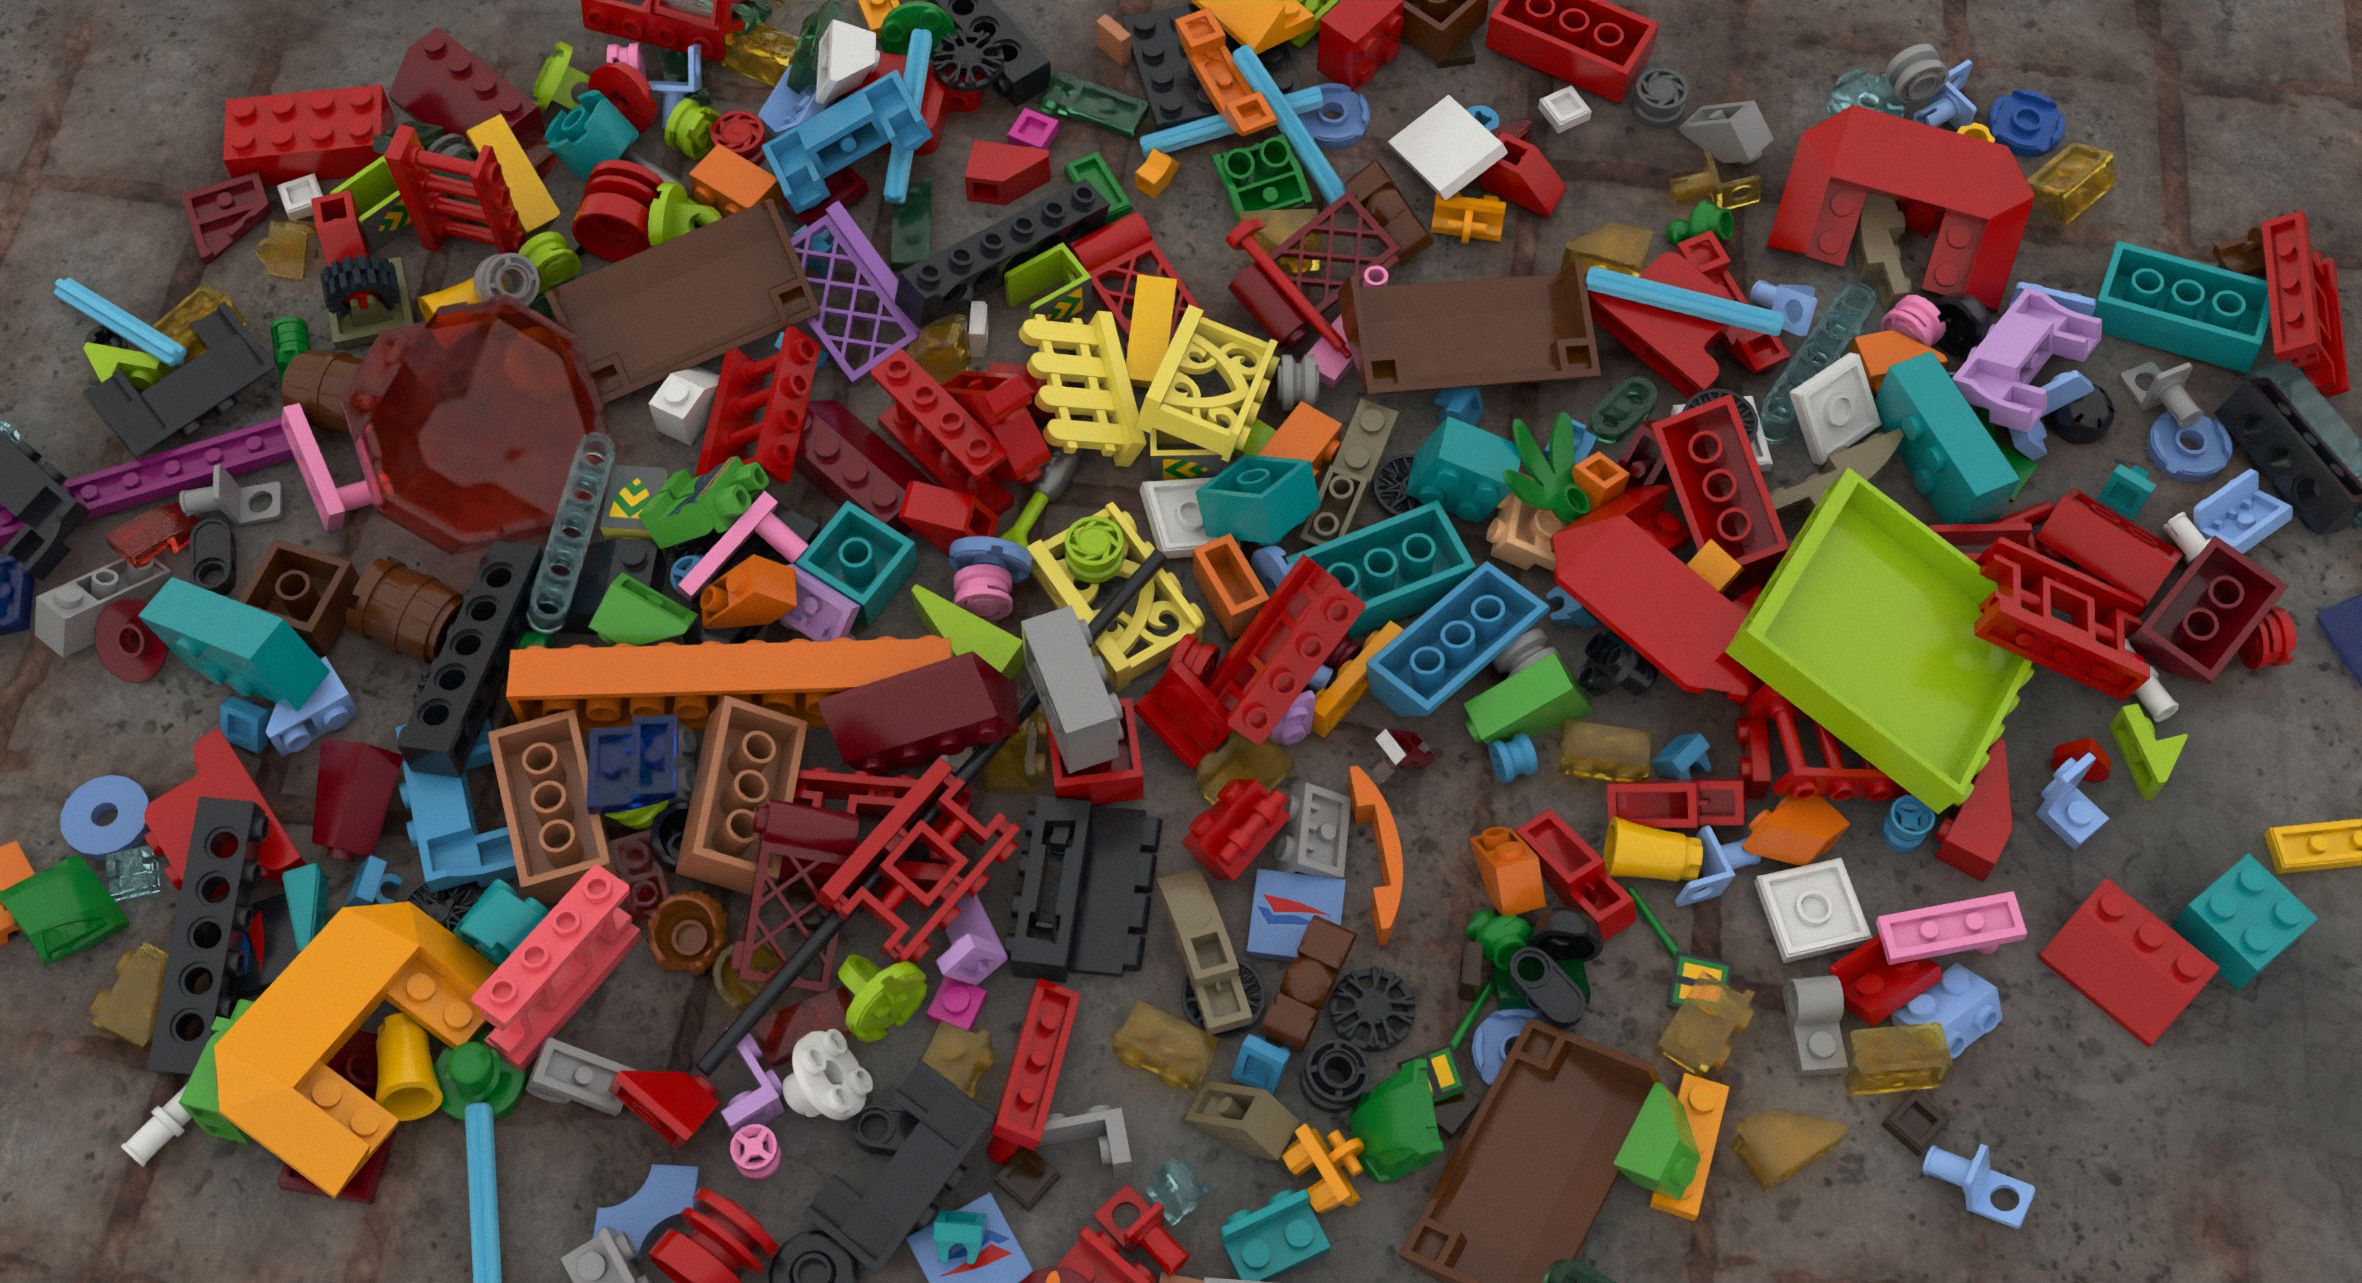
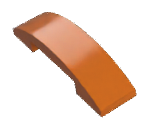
[1175,7,1277,137]
[1347,766,1403,946]

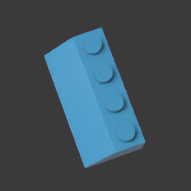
[1366,561,1550,717]

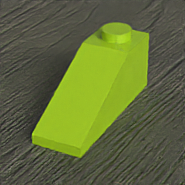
[911,584,1025,681]

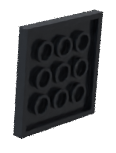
[1122,4,1303,132]

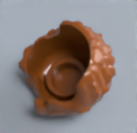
[648,890,728,976]

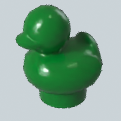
[1665,200,1734,246]
[1466,909,1531,970]

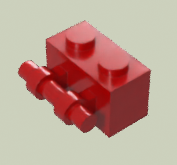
[1181,779,1291,881]

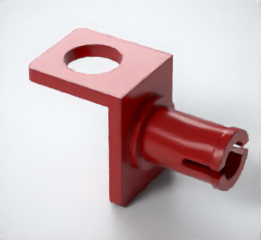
[1095,1185,1191,1277]

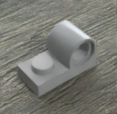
[1782,975,1848,1077]
[526,1037,636,1116]

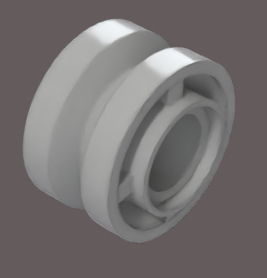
[1885,44,1949,104]
[474,253,540,311]
[1277,354,1319,412]
[1492,628,1562,679]

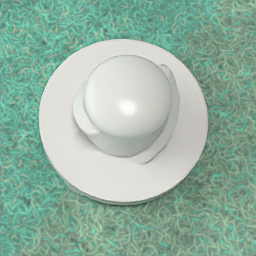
[782,1029,873,1120]

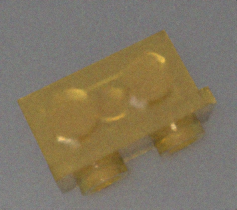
[721,17,812,87]
[2027,141,2116,224]
[152,284,247,367]
[984,706,1047,794]
[1558,719,1652,783]
[1197,730,1295,805]
[88,941,169,1049]
[1655,971,1756,1078]
[1112,1000,1220,1092]
[923,1021,996,1100]
[1845,1022,1953,1096]

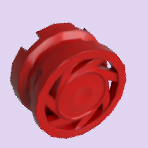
[710,110,767,166]
[2237,606,2296,670]
[1165,633,1221,684]

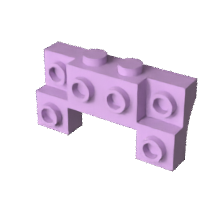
[1952,288,2102,433]

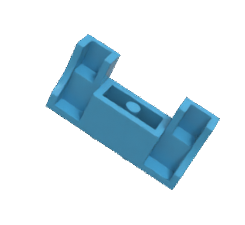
[762,69,933,214]
[395,716,518,893]

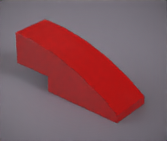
[1607,777,1748,828]
[1515,809,1636,942]

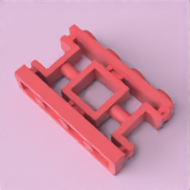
[471,864,643,1072]

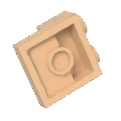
[1486,472,1587,572]

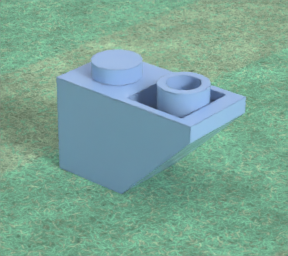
[265,656,360,757]

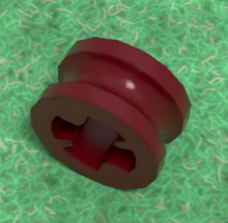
[1324,633,1363,673]

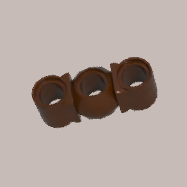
[1345,159,1434,266]
[1259,914,1357,1053]

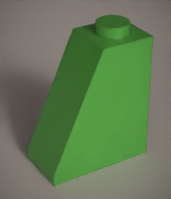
[1464,652,1595,746]

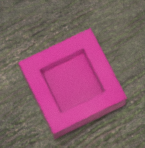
[1007,108,1059,150]
[926,976,988,1037]

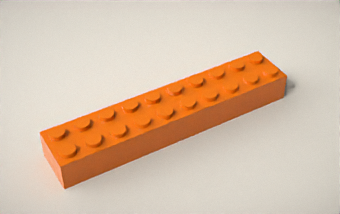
[506,635,953,734]

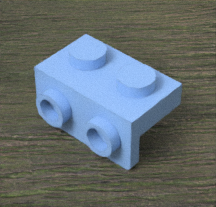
[757,63,836,138]
[2193,468,2293,554]
[1891,962,2002,1069]

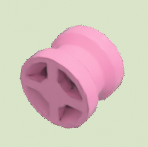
[730,1124,782,1180]

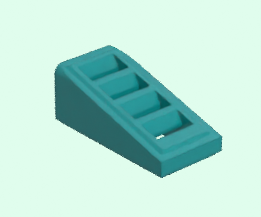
[282,863,329,954]

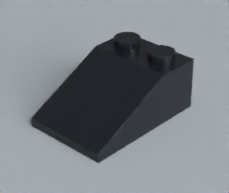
[527,538,667,635]

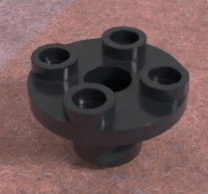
[1578,630,1659,696]

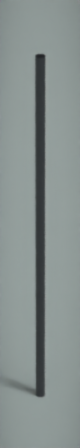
[695,549,1167,1077]

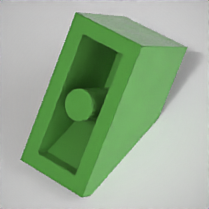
[588,572,699,646]
[1613,1082,1701,1201]

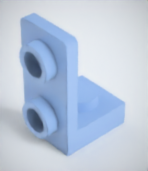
[2008,370,2094,461]
[2036,752,2109,851]

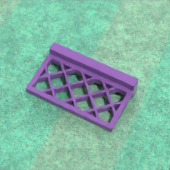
[790,200,933,386]

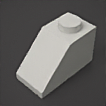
[816,19,880,104]
[648,366,720,446]

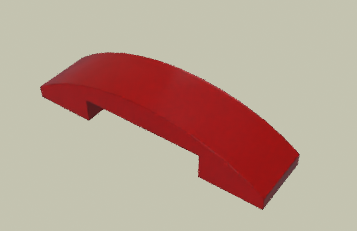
[1676,230,1791,374]

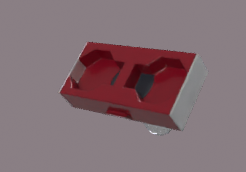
[1370,729,1437,784]

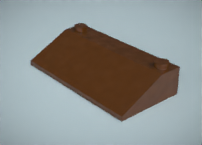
[545,198,821,407]
[1338,259,1601,396]
[1399,1017,1661,1283]

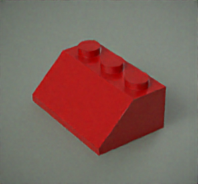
[2035,487,2184,606]
[2037,878,2220,1048]

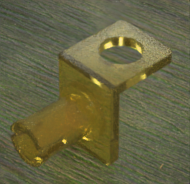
[1669,149,1761,209]
[256,219,317,280]

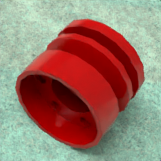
[571,160,664,263]
[647,1187,780,1283]

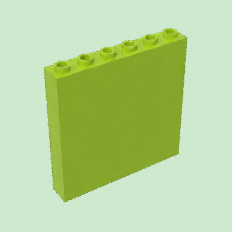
[1724,467,2035,814]

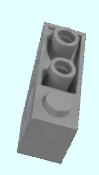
[35,549,171,658]

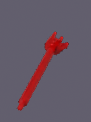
[1226,217,1352,359]

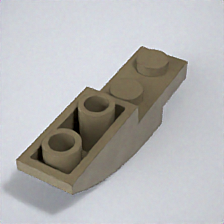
[1852,193,1912,315]
[1299,398,1399,546]
[1769,428,1904,526]
[1156,868,1253,1036]

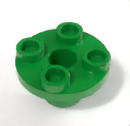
[880,1,956,59]
[434,1032,527,1122]

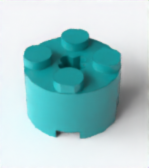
[544,90,639,181]
[453,879,549,967]

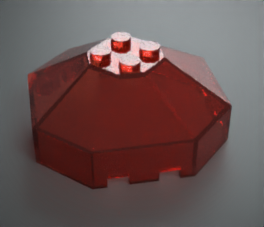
[340,294,616,556]

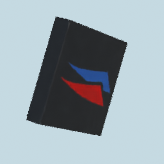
[203,893,299,1001]

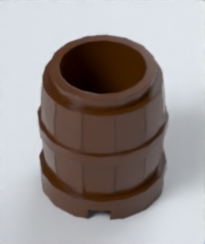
[281,350,401,442]
[346,556,464,664]

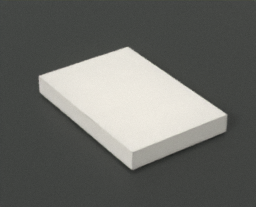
[1388,94,1508,201]

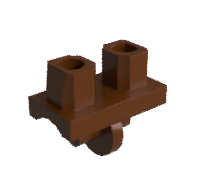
[2212,226,2267,276]

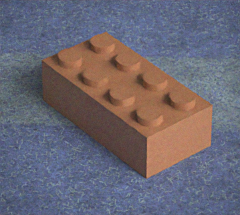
[675,695,808,895]
[487,709,619,906]

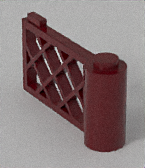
[1228,191,1401,349]
[730,798,859,993]

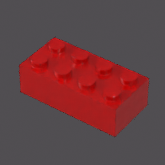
[1485,0,1659,104]
[223,84,393,187]

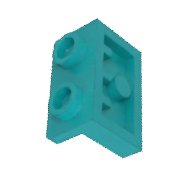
[1220,1189,1331,1282]

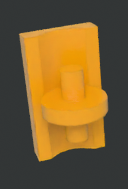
[1431,191,1506,244]
[1281,1123,1365,1214]

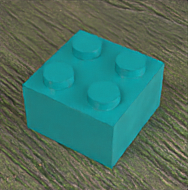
[1406,416,1521,524]
[1195,454,1321,546]
[796,500,919,628]
[2171,853,2319,991]

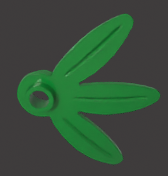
[1503,412,1590,525]

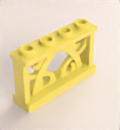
[1135,305,1280,462]
[1026,501,1206,692]

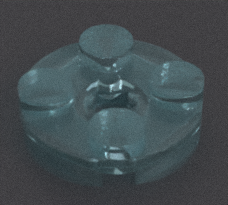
[1827,69,1906,118]

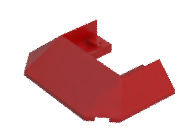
[1767,105,2035,311]
[1550,484,1765,701]

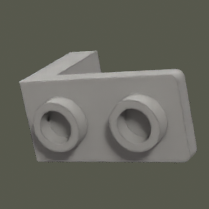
[1037,1105,1132,1179]

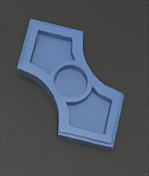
[593,1164,701,1262]

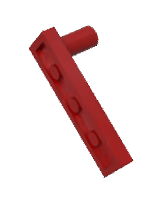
[987,977,1081,1164]

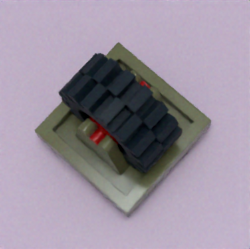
[320,254,417,350]

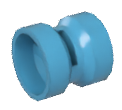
[1880,795,1935,853]

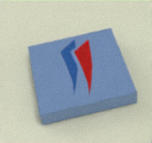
[1246,869,1346,962]
[906,1192,1033,1283]

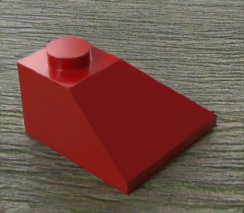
[608,1071,720,1151]

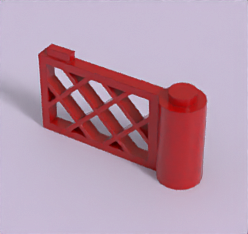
[1066,211,1208,352]

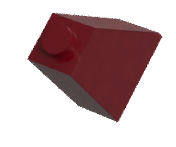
[312,738,403,863]

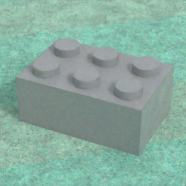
[1021,605,1124,774]

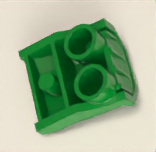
[1210,133,1313,225]
[0,855,129,967]
[1349,1059,1444,1183]

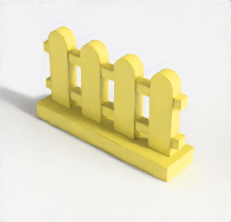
[1019,311,1147,467]

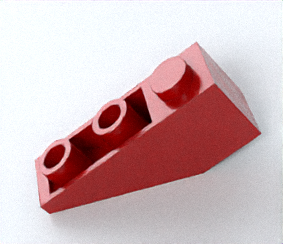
[1934,738,2012,882]

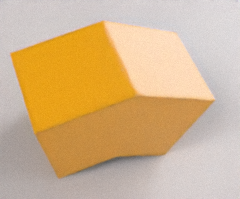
[1135,148,1181,199]

